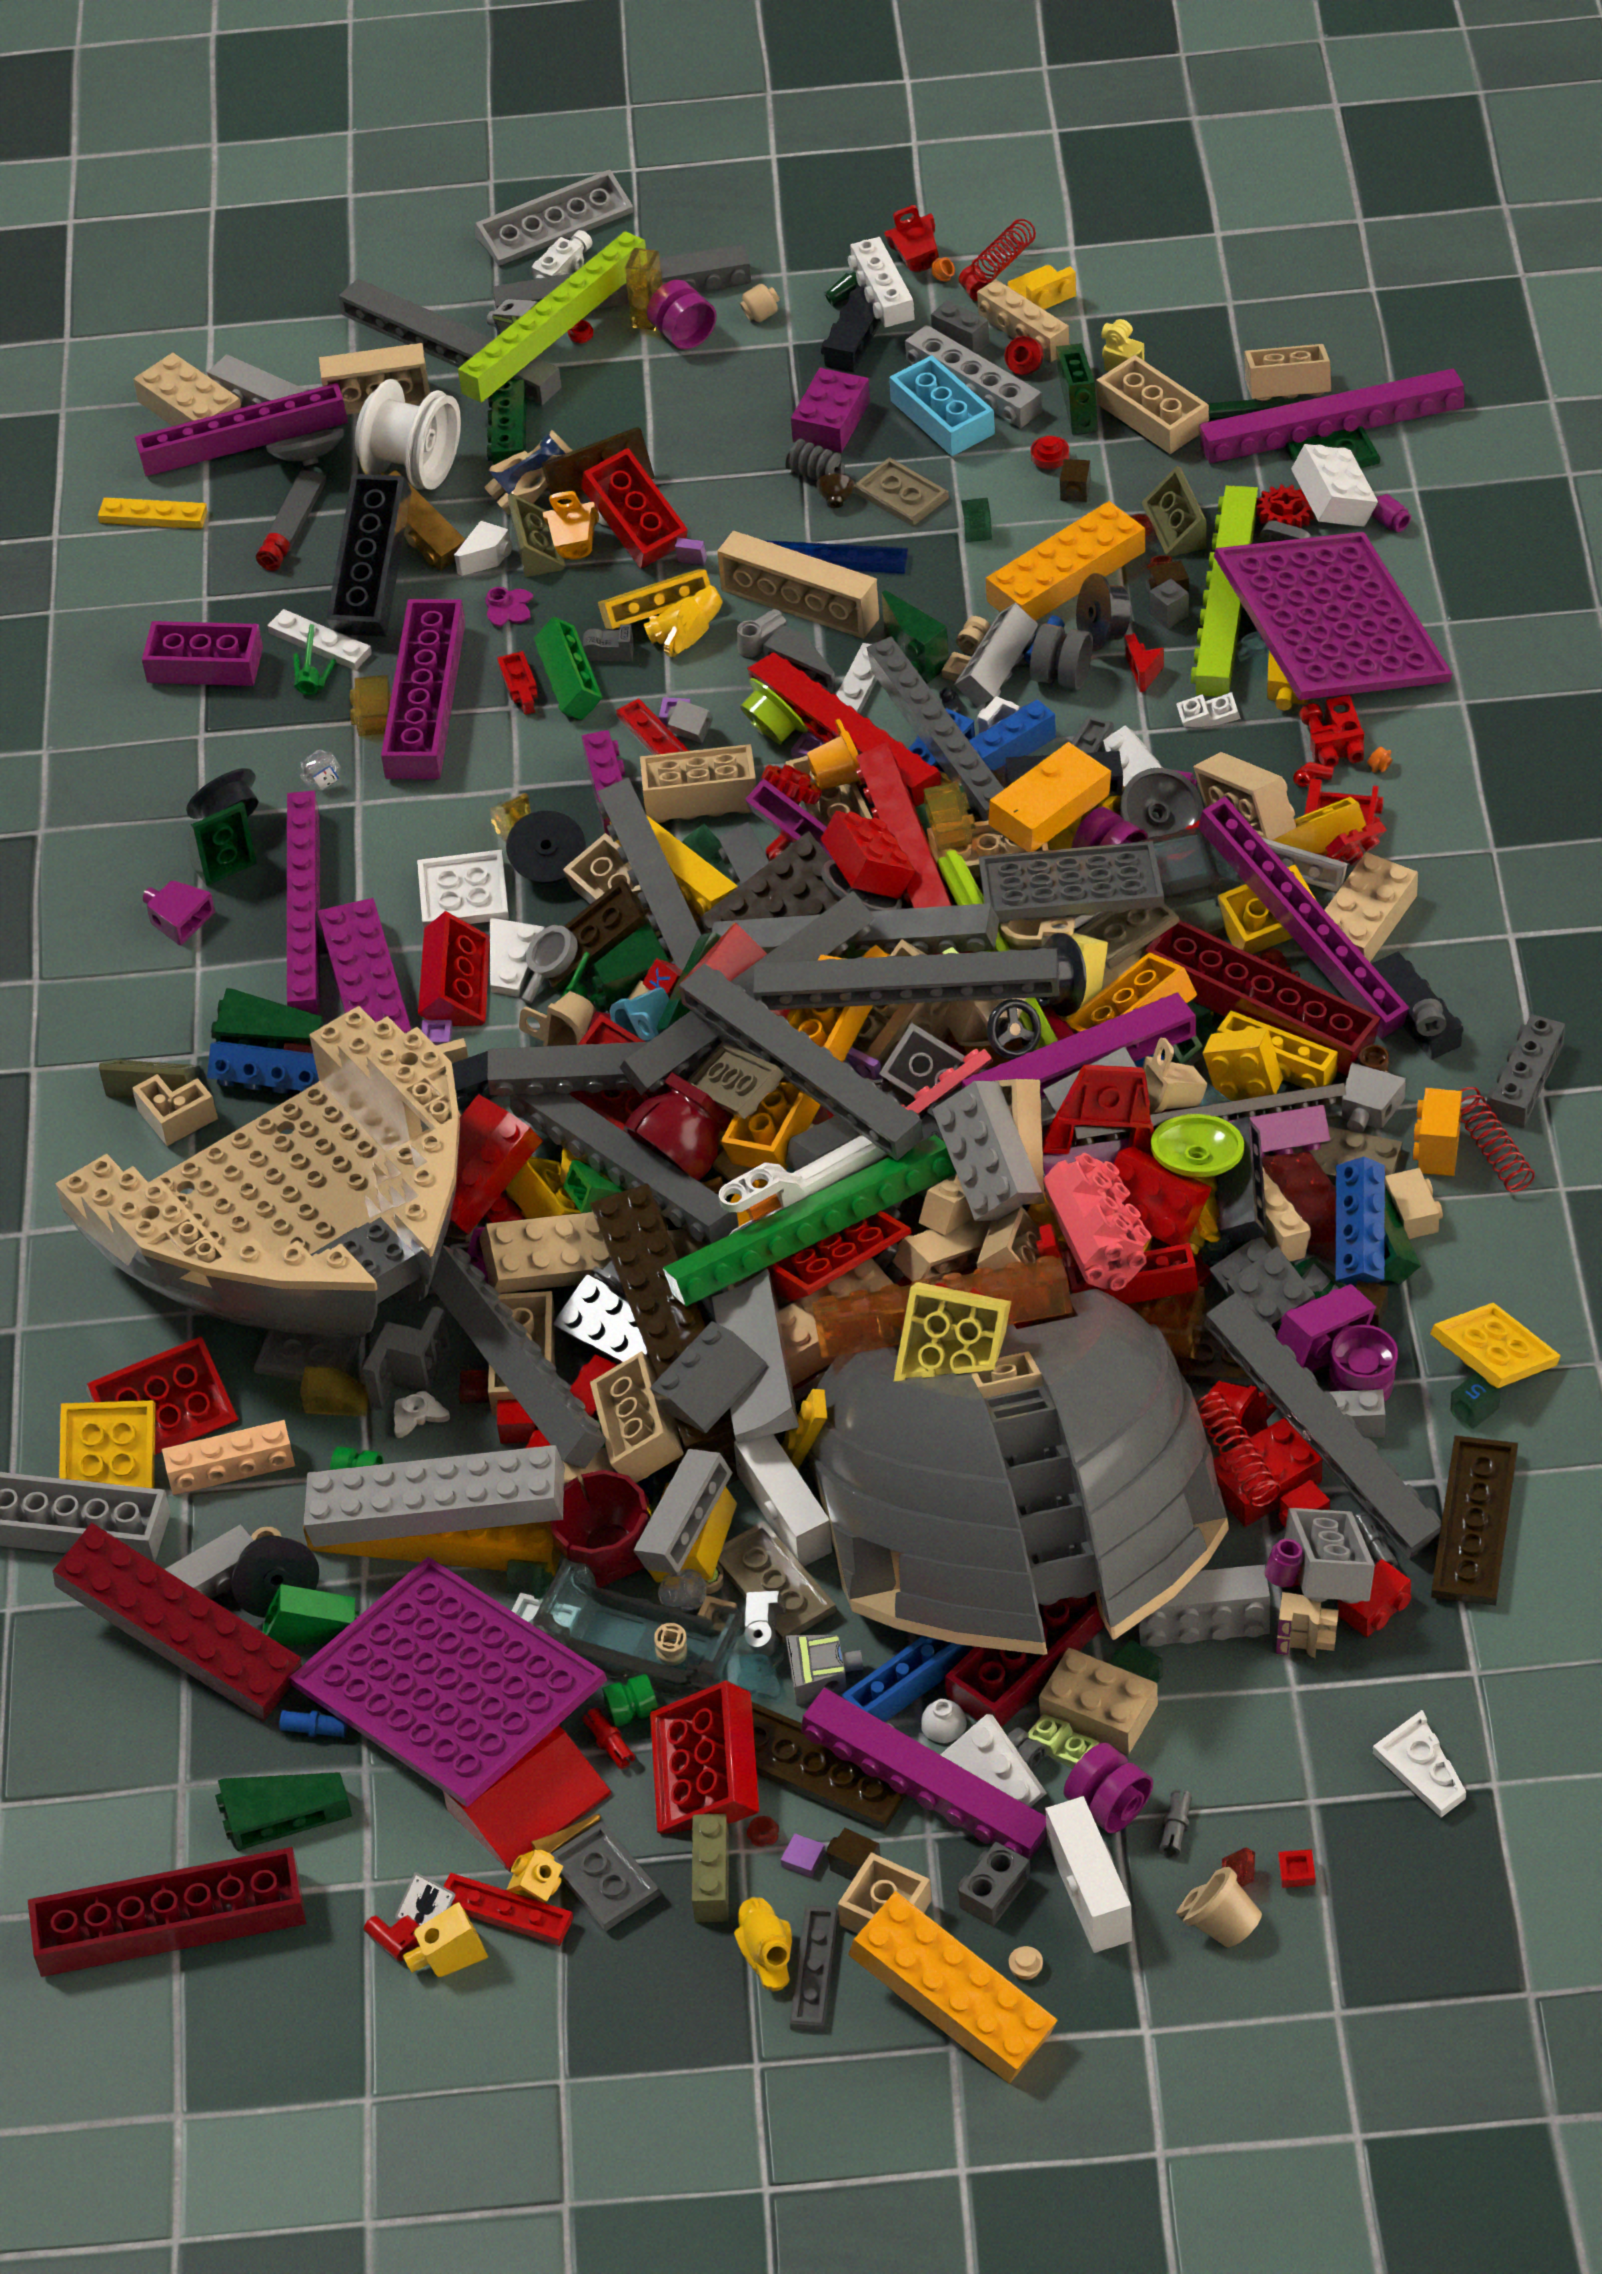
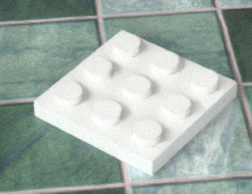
[417,850,509,928]

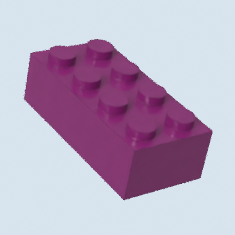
[142,621,263,686]

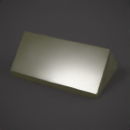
[1141,466,1206,557]
[508,493,566,577]
[99,1059,200,1098]

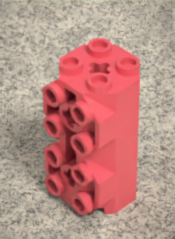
[1043,1153,1151,1291]

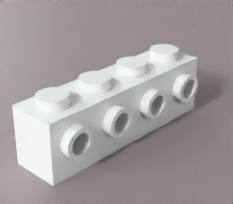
[848,237,914,327]

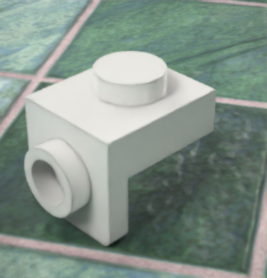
[977,696,1020,733]

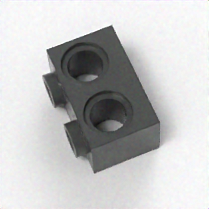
[957,1842,1031,1927]

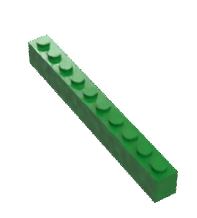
[663,1135,957,1306]

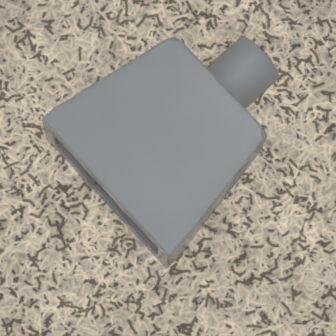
[1342,1063,1406,1133]

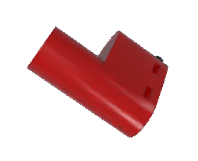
[363,1915,420,1962]

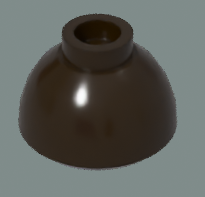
[817,473,854,508]

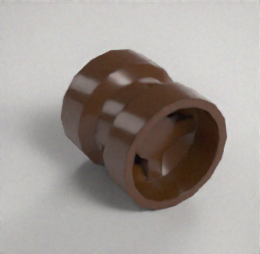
[1359,1045,1389,1073]

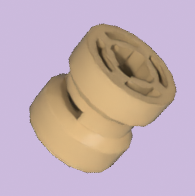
[956,616,991,655]
[654,1623,687,1666]

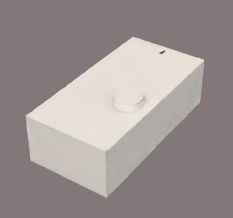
[734,1434,832,1567]
[1045,1796,1132,1953]

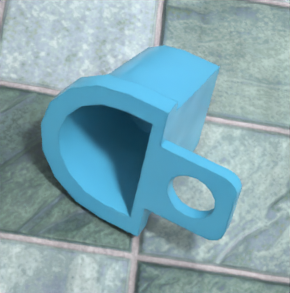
[610,988,670,1042]

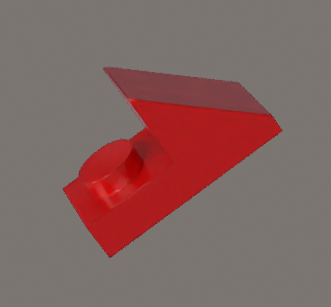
[1124,633,1164,692]

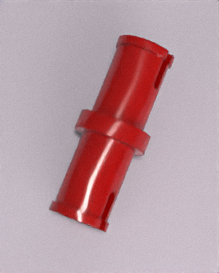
[582,1708,636,1769]

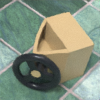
[944,998,1041,1060]

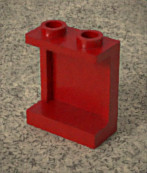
[1304,779,1384,826]

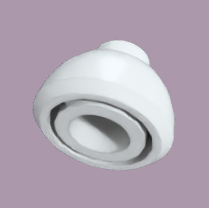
[921,1699,967,1743]

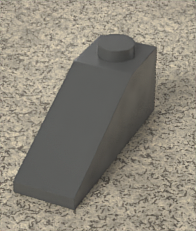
[763,625,836,694]

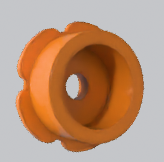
[931,257,955,282]
[1367,746,1393,773]

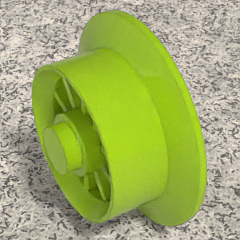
[740,678,808,744]

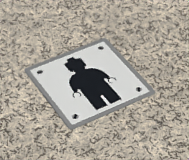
[395,1872,455,1926]

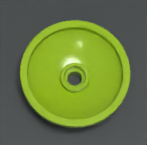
[1151,1114,1244,1178]

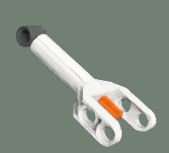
[719,1135,887,1235]

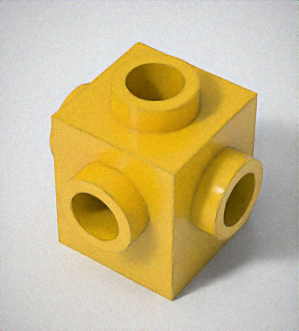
[506,1850,563,1903]

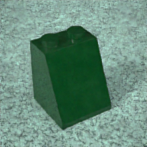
[592,923,670,1013]

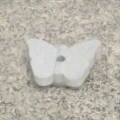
[394,1391,450,1438]

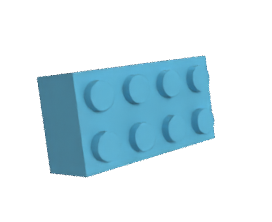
[889,355,995,456]

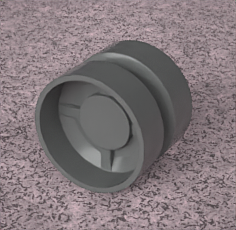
[1030,623,1093,690]

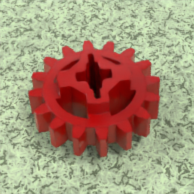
[1256,484,1314,529]
[761,764,823,805]

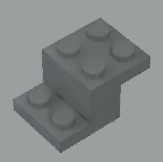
[1210,1237,1315,1327]
[361,1307,451,1409]

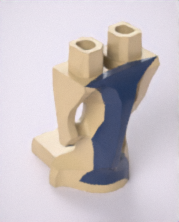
[484,430,573,515]

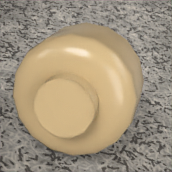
[740,284,780,323]

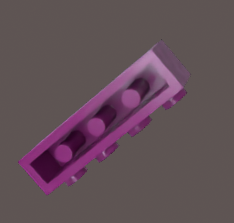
[581,730,625,836]

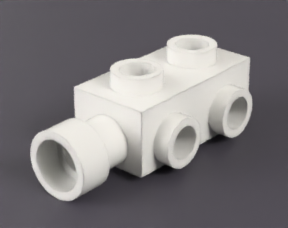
[531,230,593,280]

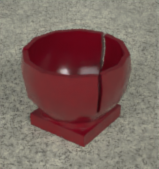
[624,1073,732,1182]
[550,1470,651,1590]

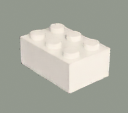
[1291,444,1378,527]

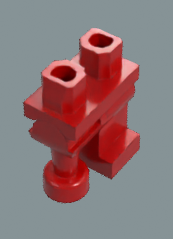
[1299,695,1364,767]

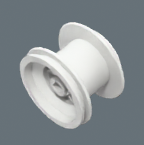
[355,379,461,490]

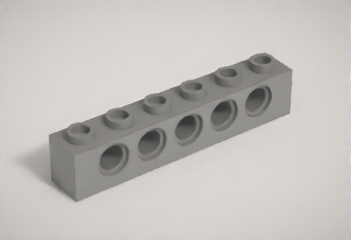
[905,325,1042,428]

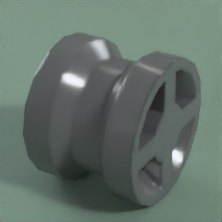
[1413,999,1446,1036]

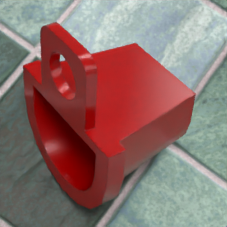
[884,205,939,272]
[1201,1381,1277,1446]

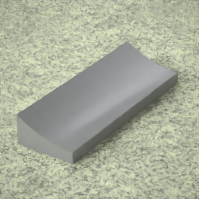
[475,169,633,266]
[712,1269,799,1443]

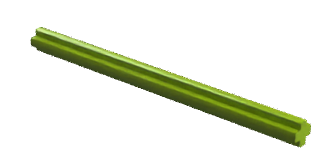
[937,850,1058,1051]

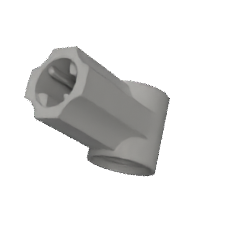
[737,609,787,657]

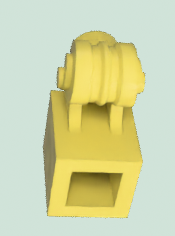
[1101,319,1144,371]

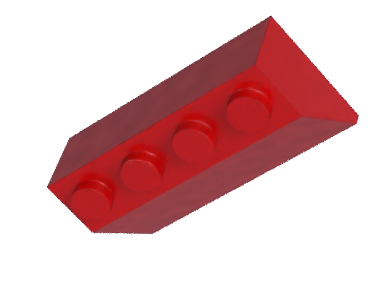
[418,911,490,1027]

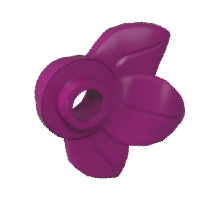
[485,587,534,627]

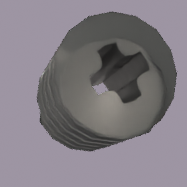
[785,439,845,480]

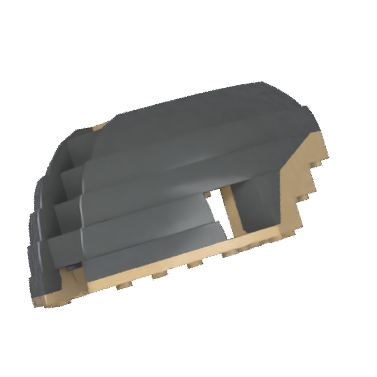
[55,1006,460,1338]
[807,1289,1229,1655]

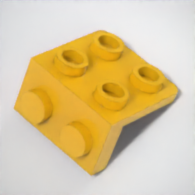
[1007,265,1076,310]

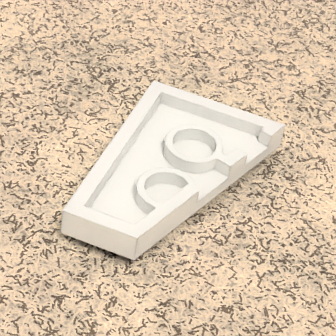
[1103,725,1163,786]
[490,918,544,997]
[1373,1710,1466,1817]
[940,1714,1047,1808]

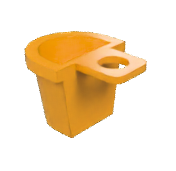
[543,491,599,560]
[807,719,862,790]

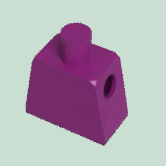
[143,881,215,946]

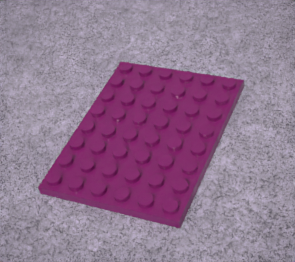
[1214,532,1453,700]
[289,1557,607,1807]

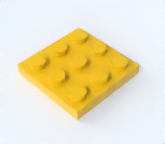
[1430,1302,1561,1388]
[59,1401,156,1489]

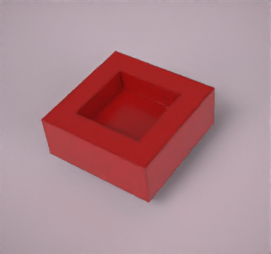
[1278,1849,1316,1888]

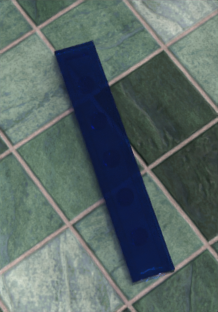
[763,540,908,574]

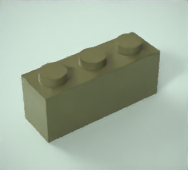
[692,1814,729,1922]

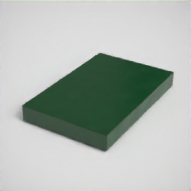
[1286,426,1380,469]

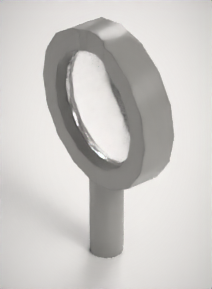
[521,925,577,1004]

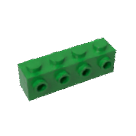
[534,616,603,721]

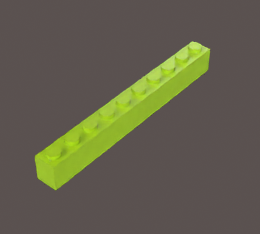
[458,231,648,403]
[1191,485,1258,697]

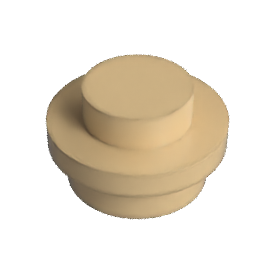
[1009,1946,1043,1980]

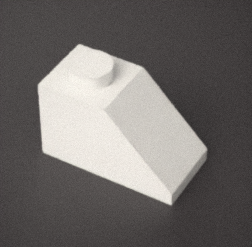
[454,521,512,576]

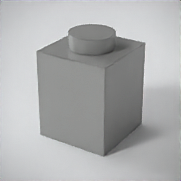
[667,699,713,744]

